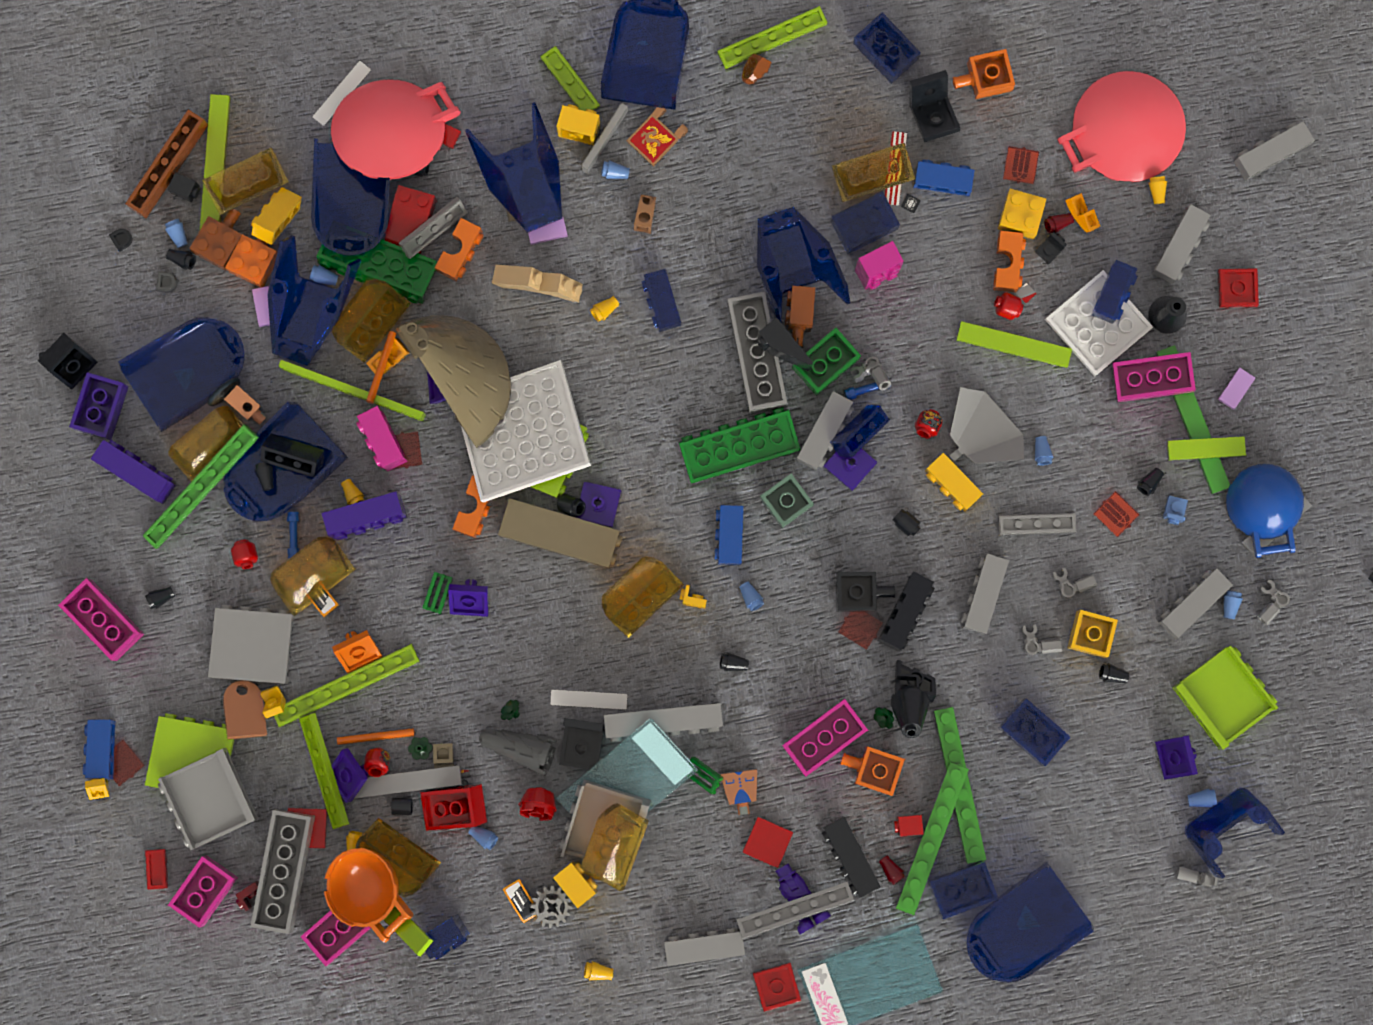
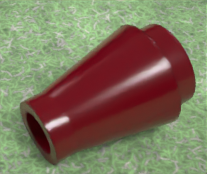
[1044,213,1074,234]
[879,855,905,885]

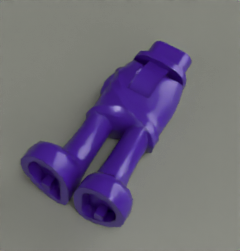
[775,863,831,934]

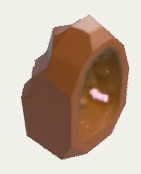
[742,54,772,85]

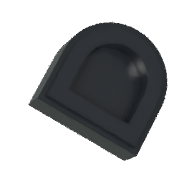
[109,229,133,252]

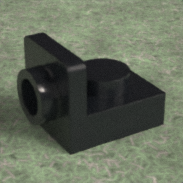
[1035,232,1067,265]

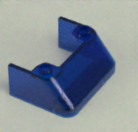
[1185,788,1285,879]

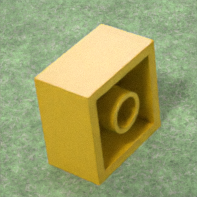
[556,104,601,146]
[997,189,1046,240]
[1067,610,1118,658]
[553,861,598,908]

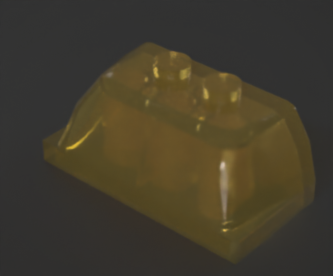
[831,143,915,202]
[202,147,289,215]
[331,279,411,362]
[168,406,243,482]
[270,537,356,616]
[602,556,684,638]
[581,803,649,891]
[356,818,441,897]

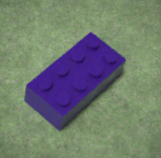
[91,440,176,504]
[321,491,407,541]

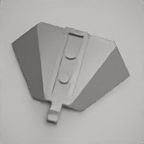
[948,387,1024,464]

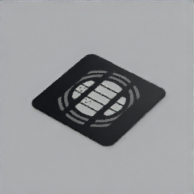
[901,194,920,213]

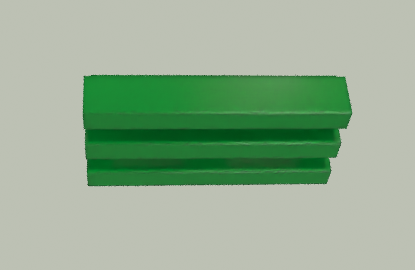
[422,572,453,614]
[686,757,724,794]

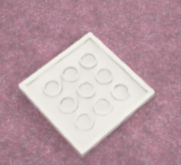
[1045,270,1153,377]

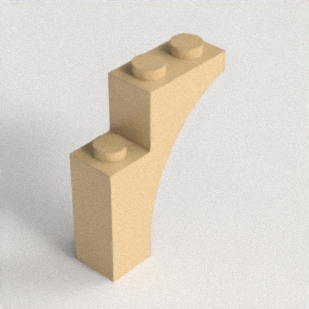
[492,265,583,302]

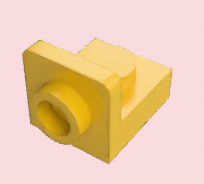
[680,584,707,609]
[261,686,286,718]
[85,778,109,800]

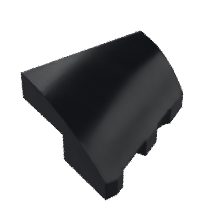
[895,660,936,702]

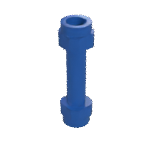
[844,376,891,400]
[287,512,300,559]

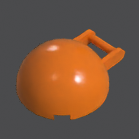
[324,848,414,943]

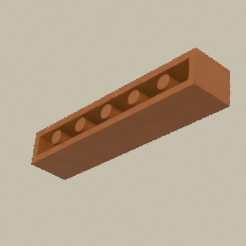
[125,109,208,219]

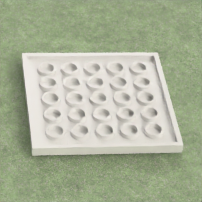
[461,360,591,503]

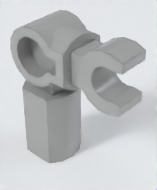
[850,357,891,391]
[1052,568,1097,599]
[1257,580,1290,625]
[1022,624,1062,656]
[1176,866,1218,887]

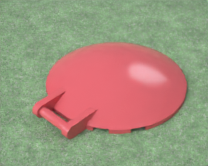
[1057,71,1186,182]
[331,80,461,180]

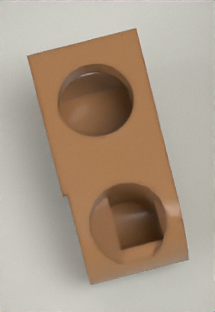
[634,194,656,234]

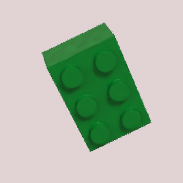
[792,328,861,396]

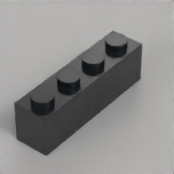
[822,817,880,898]

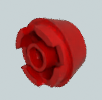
[518,787,557,821]

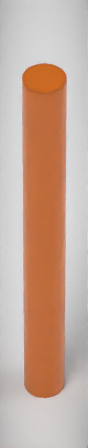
[366,331,396,404]
[337,728,415,745]

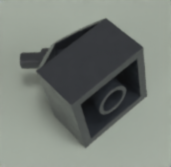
[37,333,98,390]

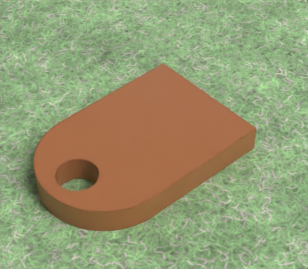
[223,680,267,740]

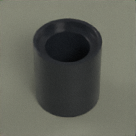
[391,798,413,815]

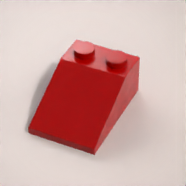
[385,185,437,254]
[420,784,487,831]

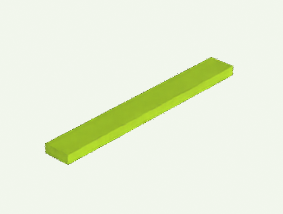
[200,94,230,230]
[278,360,426,421]
[274,644,420,727]

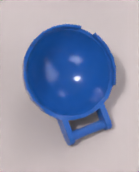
[1226,464,1304,558]

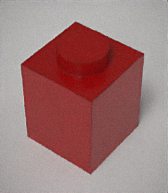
[894,814,924,837]

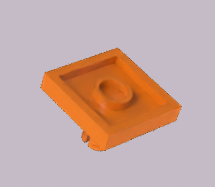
[332,630,383,673]

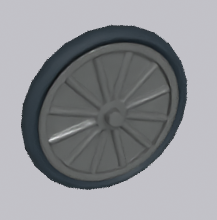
[208,378,240,406]

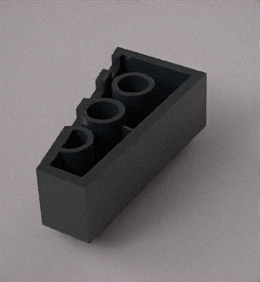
[877,571,935,651]

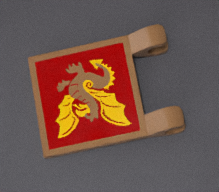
[626,104,688,167]

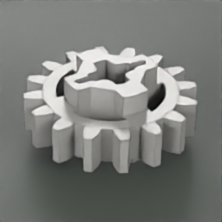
[529,885,572,928]

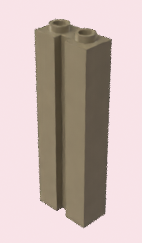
[498,498,623,569]

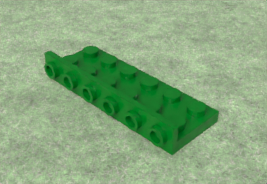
[317,221,438,304]
[678,407,801,484]

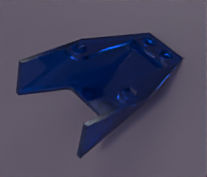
[465,102,562,233]
[757,207,850,324]
[267,235,362,366]

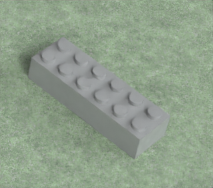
[727,292,787,414]
[604,703,723,742]
[250,809,315,934]

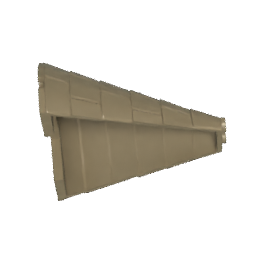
[395,315,511,448]

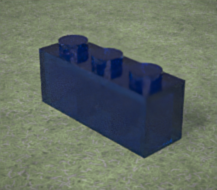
[1092,260,1138,324]
[641,269,681,332]
[830,405,890,458]

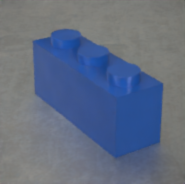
[913,160,975,196]
[715,505,743,565]
[83,720,116,780]

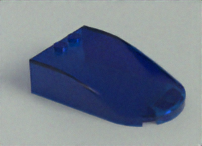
[601,0,689,110]
[311,138,390,256]
[118,317,245,432]
[223,402,348,521]
[966,862,1094,983]

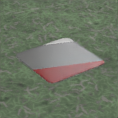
[1016,283,1036,303]

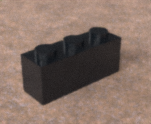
[261,433,325,478]

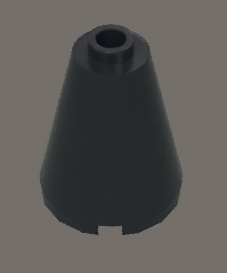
[1148,296,1187,334]
[891,686,930,738]

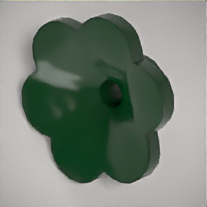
[501,700,520,720]
[873,707,894,729]
[408,737,433,760]

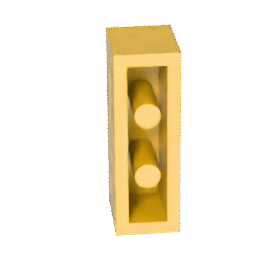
[251,187,302,245]
[925,453,983,511]

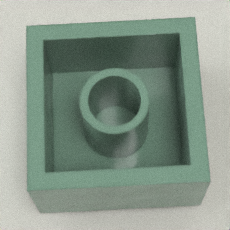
[760,473,814,529]

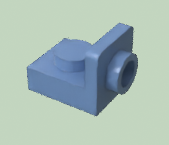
[1163,495,1188,525]

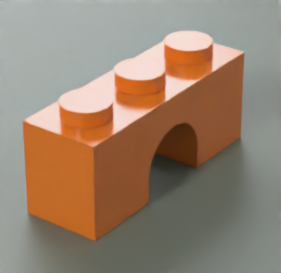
[435,218,484,282]
[993,231,1026,293]
[452,475,490,539]

